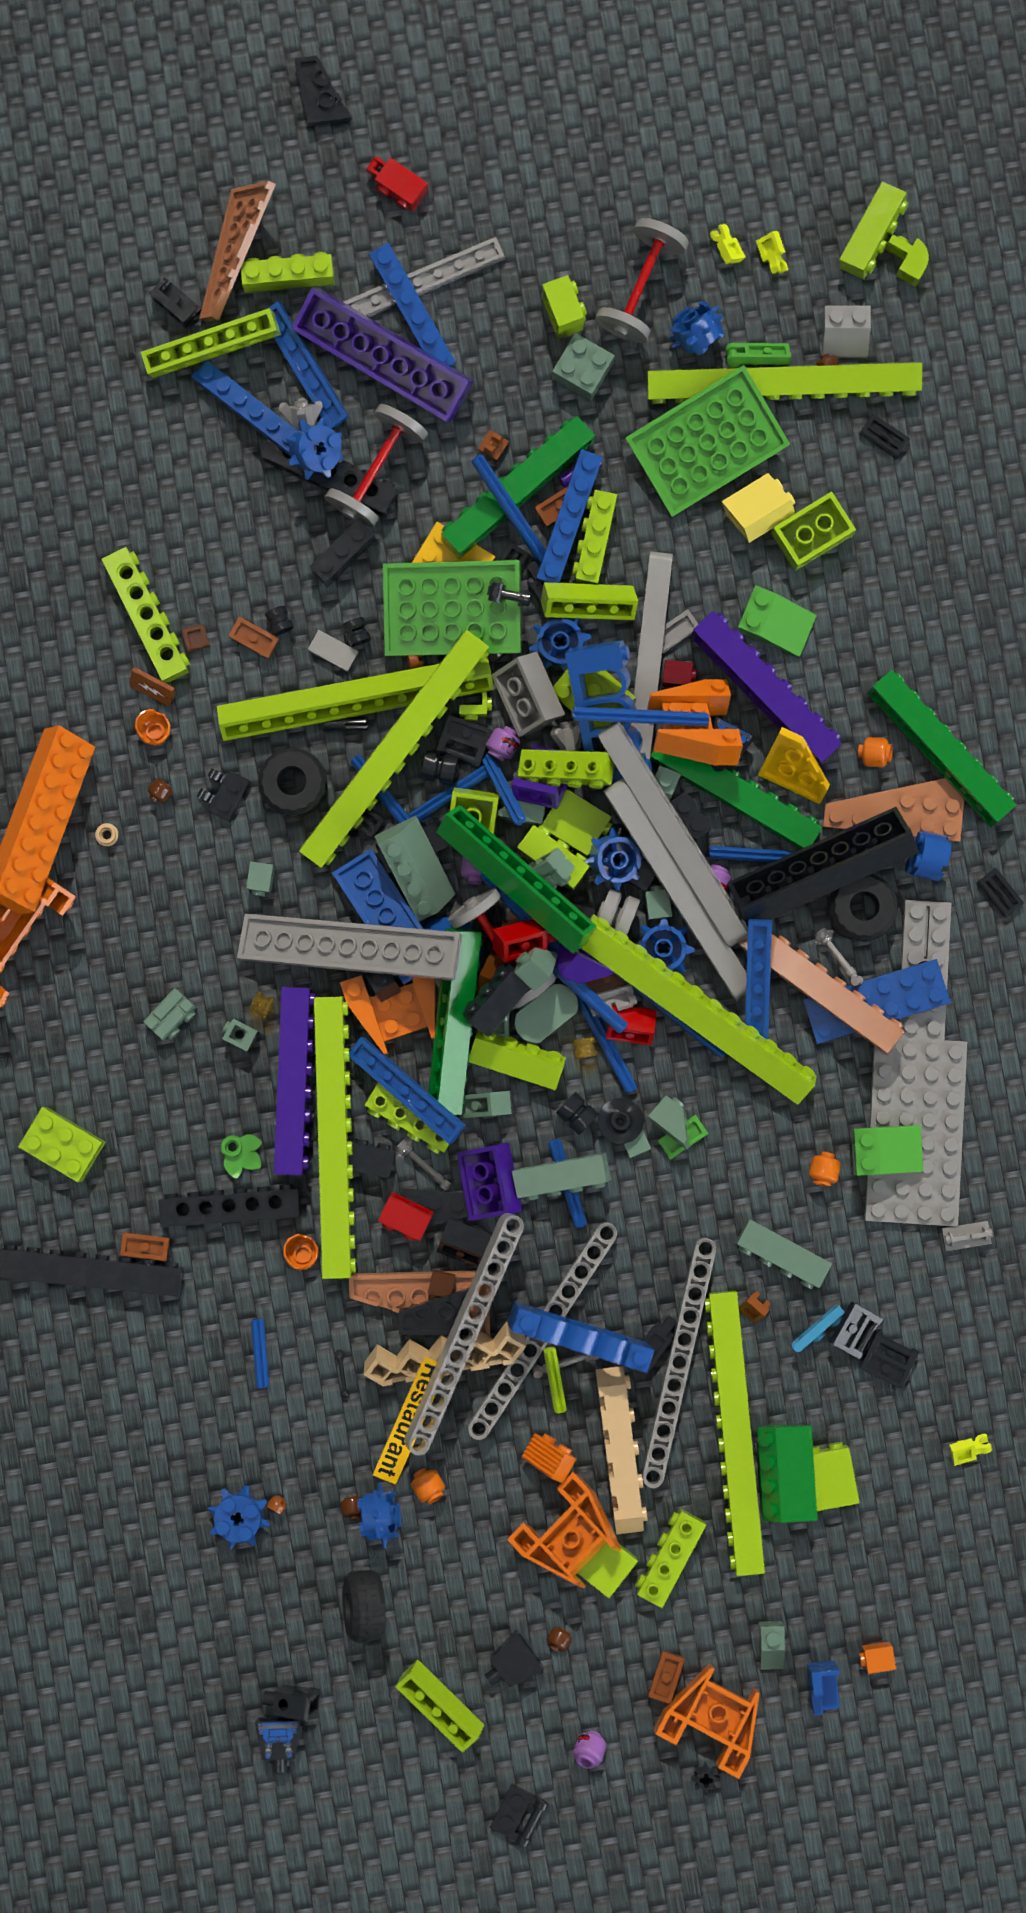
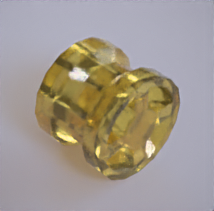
[249,991,275,1019]
[572,1037,598,1059]

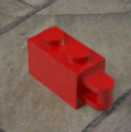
[365,156,428,212]
[492,919,557,962]

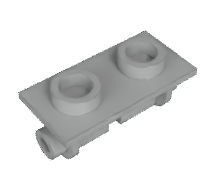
[589,984,637,1018]
[942,1221,993,1251]

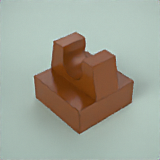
[478,430,509,462]
[739,1291,771,1324]

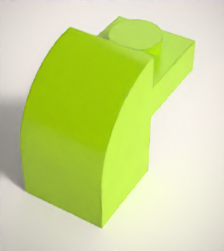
[885,235,929,287]

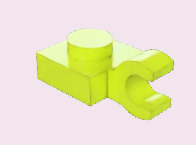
[710,224,746,264]
[756,231,788,274]
[950,1434,992,1466]

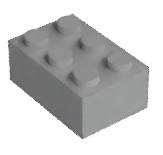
[492,652,565,737]

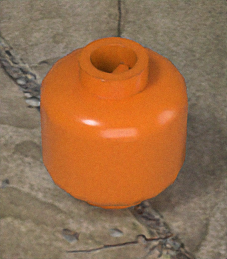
[858,737,893,767]
[809,1152,841,1187]
[411,1468,445,1505]

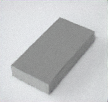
[662,609,698,654]
[308,630,359,672]

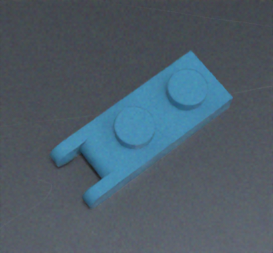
[791,1304,845,1352]

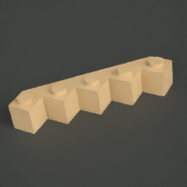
[364,1322,526,1387]
[596,1366,648,1535]

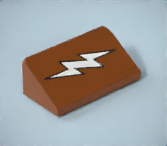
[129,667,177,706]

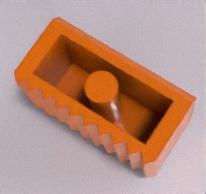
[522,1433,577,1483]

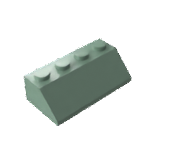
[375,815,456,922]

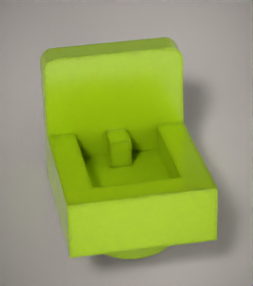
[459,691,492,721]

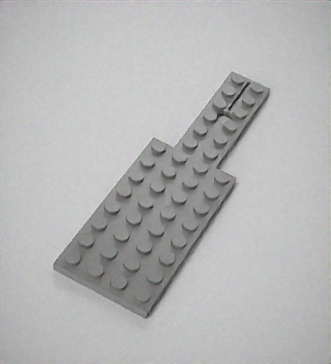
[864,900,967,1226]

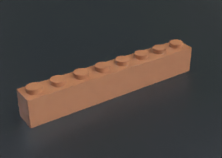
[738,934,905,1056]

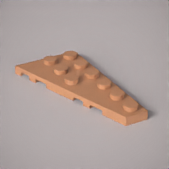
[199,180,276,322]
[822,778,964,842]
[349,1271,490,1337]

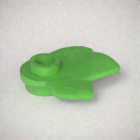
[221,1134,262,1179]

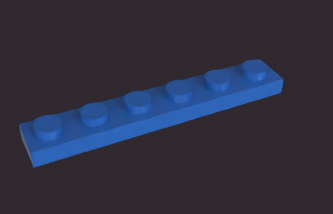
[369,242,456,366]
[269,301,350,430]
[192,360,298,457]
[536,449,603,583]
[745,919,773,1039]
[350,1037,466,1144]

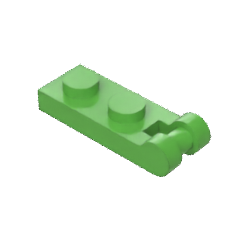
[725,343,791,368]

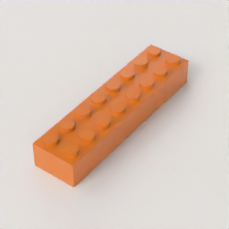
[0,725,95,914]

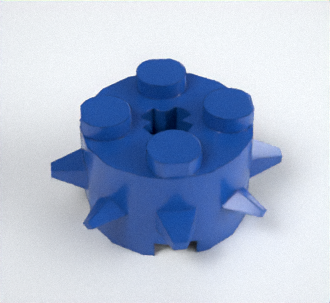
[669,301,725,355]
[286,418,344,480]
[529,617,591,673]
[585,827,644,891]
[636,917,695,973]
[358,1483,401,1548]
[207,1485,270,1549]

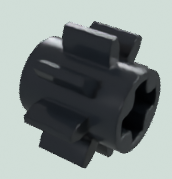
[691,1762,721,1794]

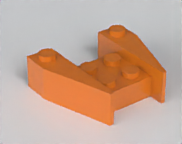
[647,679,743,765]
[340,975,436,1055]
[507,1472,622,1589]
[653,1664,760,1779]

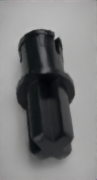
[322,717,369,733]

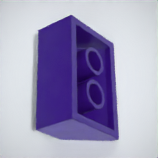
[456,1143,522,1221]

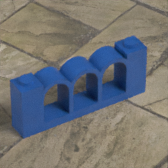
[565,640,652,787]
[507,1301,654,1373]

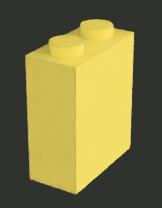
[722,473,795,543]

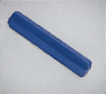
[251,1319,269,1388]

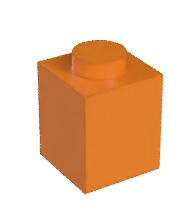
[859,1642,896,1674]

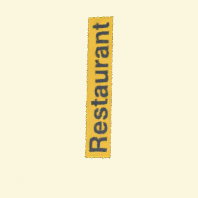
[373,1356,445,1485]

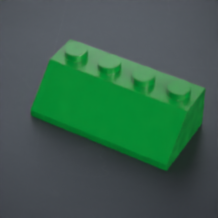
[757,1424,817,1523]

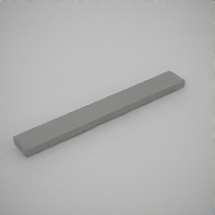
[344,237,505,317]

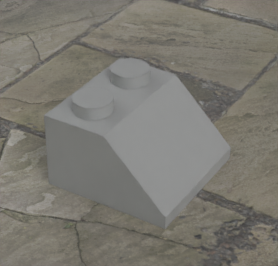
[822,306,871,358]

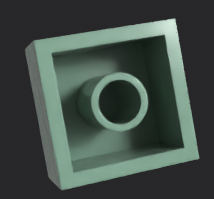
[552,333,615,401]

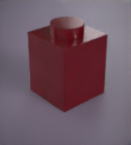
[662,660,696,687]

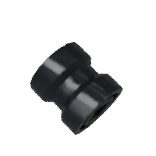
[265,605,294,636]
[343,617,371,647]

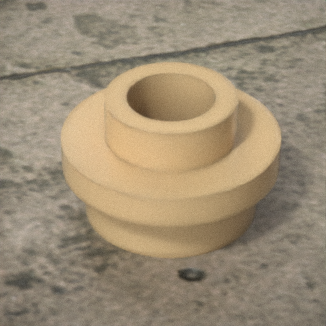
[95,823,119,846]

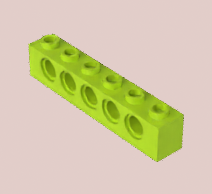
[141,308,281,378]
[102,547,190,684]

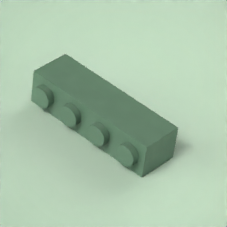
[512,1152,611,1201]
[735,1219,832,1289]

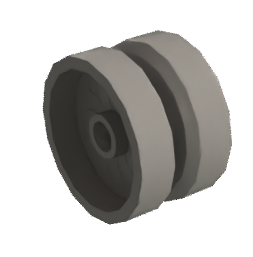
[597,888,640,935]

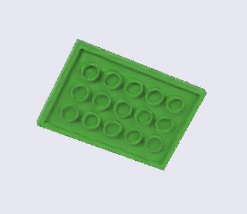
[626,365,790,517]
[383,560,522,656]

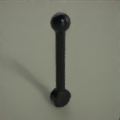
[335,1349,350,1398]

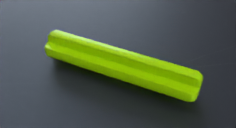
[543,1347,567,1414]

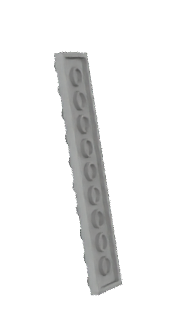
[237,914,463,980]

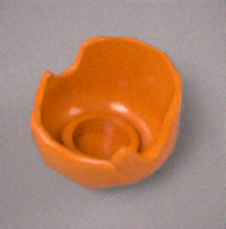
[135,709,171,746]
[283,1234,319,1270]

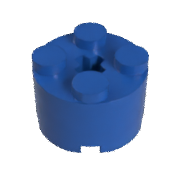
[905,830,951,881]

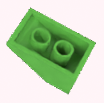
[737,585,817,657]
[851,1125,923,1176]

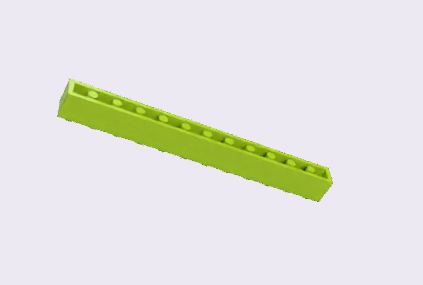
[647,362,922,404]
[299,629,489,868]
[217,656,494,741]
[581,914,816,1105]
[314,997,356,1279]
[704,1290,765,1576]

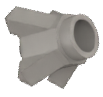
[279,398,323,431]
[550,720,582,751]

